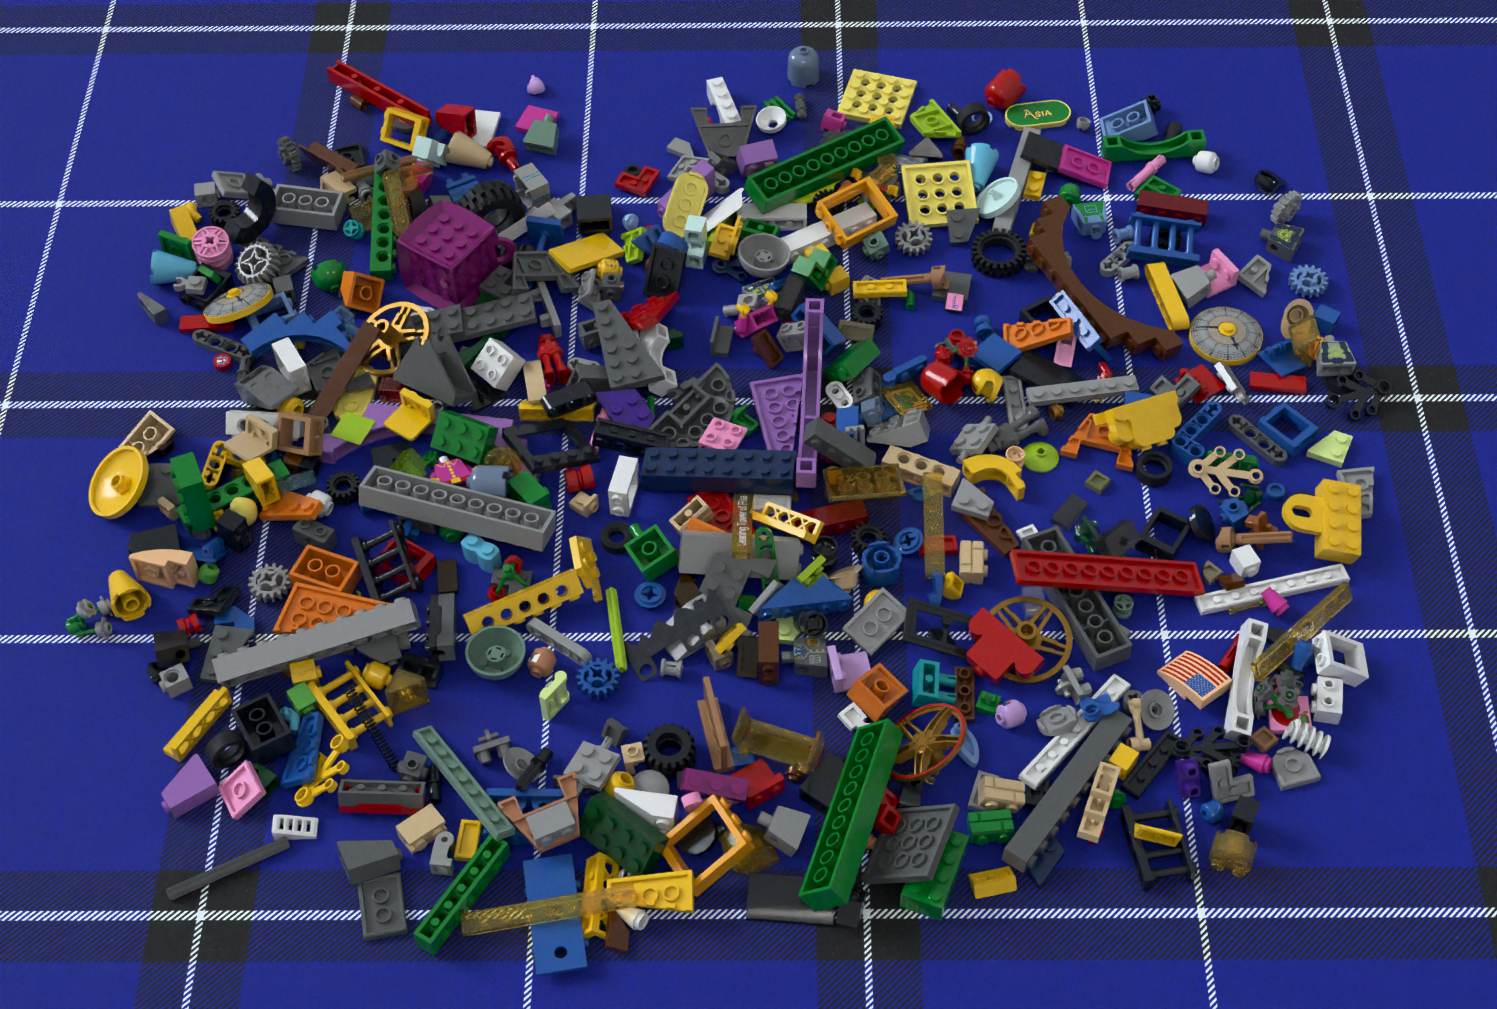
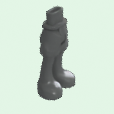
[986,405,1049,454]

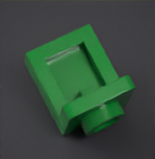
[731,404,760,436]

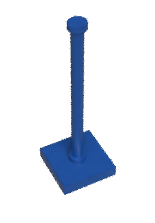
[526,215,565,292]

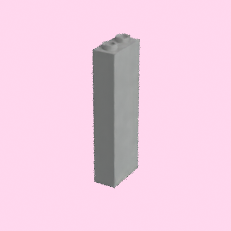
[678,529,803,580]

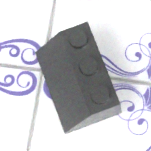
[138,463,180,508]

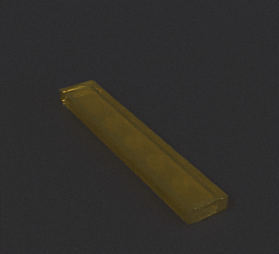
[922,472,945,579]

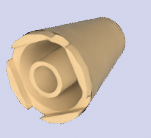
[445,130,494,169]

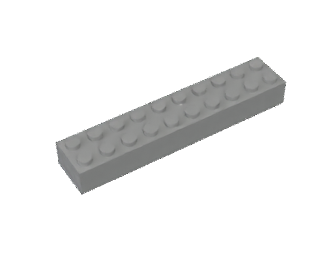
[359,465,556,552]
[212,597,422,688]

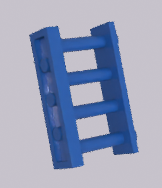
[1125,212,1202,268]

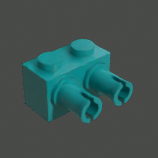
[911,659,956,707]

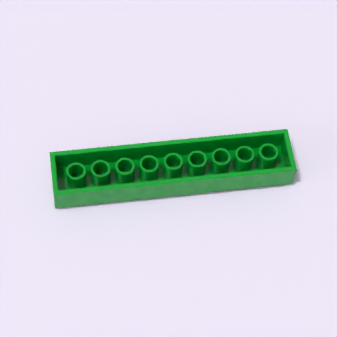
[744,116,905,215]
[798,718,904,911]

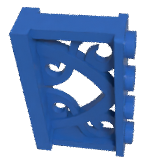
[483,788,570,846]

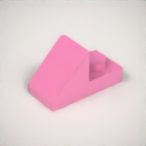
[1054,334,1077,368]

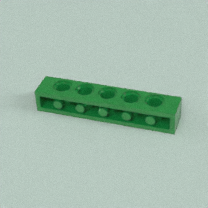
[176,459,293,535]
[413,834,511,955]

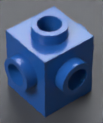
[1219,496,1250,531]

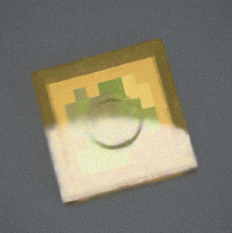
[882,381,932,416]

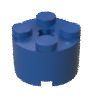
[861,541,901,587]

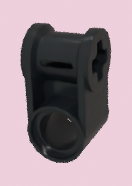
[898,772,924,809]

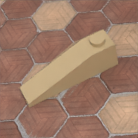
[118,410,176,456]

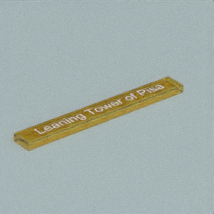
[731,493,753,559]

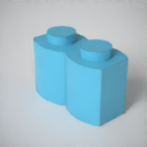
[461,533,502,573]

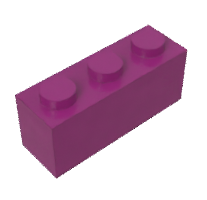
[680,768,749,802]

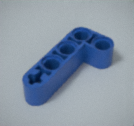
[1170,401,1222,468]

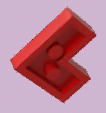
[615,166,660,197]

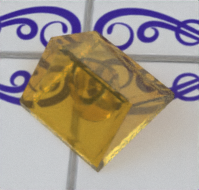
[1288,315,1321,367]
[385,668,430,716]

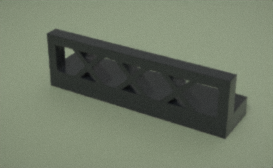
[592,418,671,457]

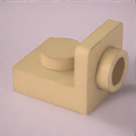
[569,491,599,518]
[621,742,645,775]

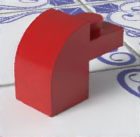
[873,788,902,834]

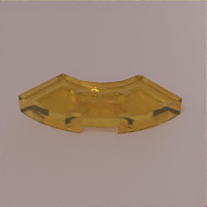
[869,153,896,188]

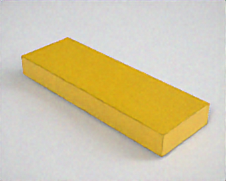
[853,279,907,298]

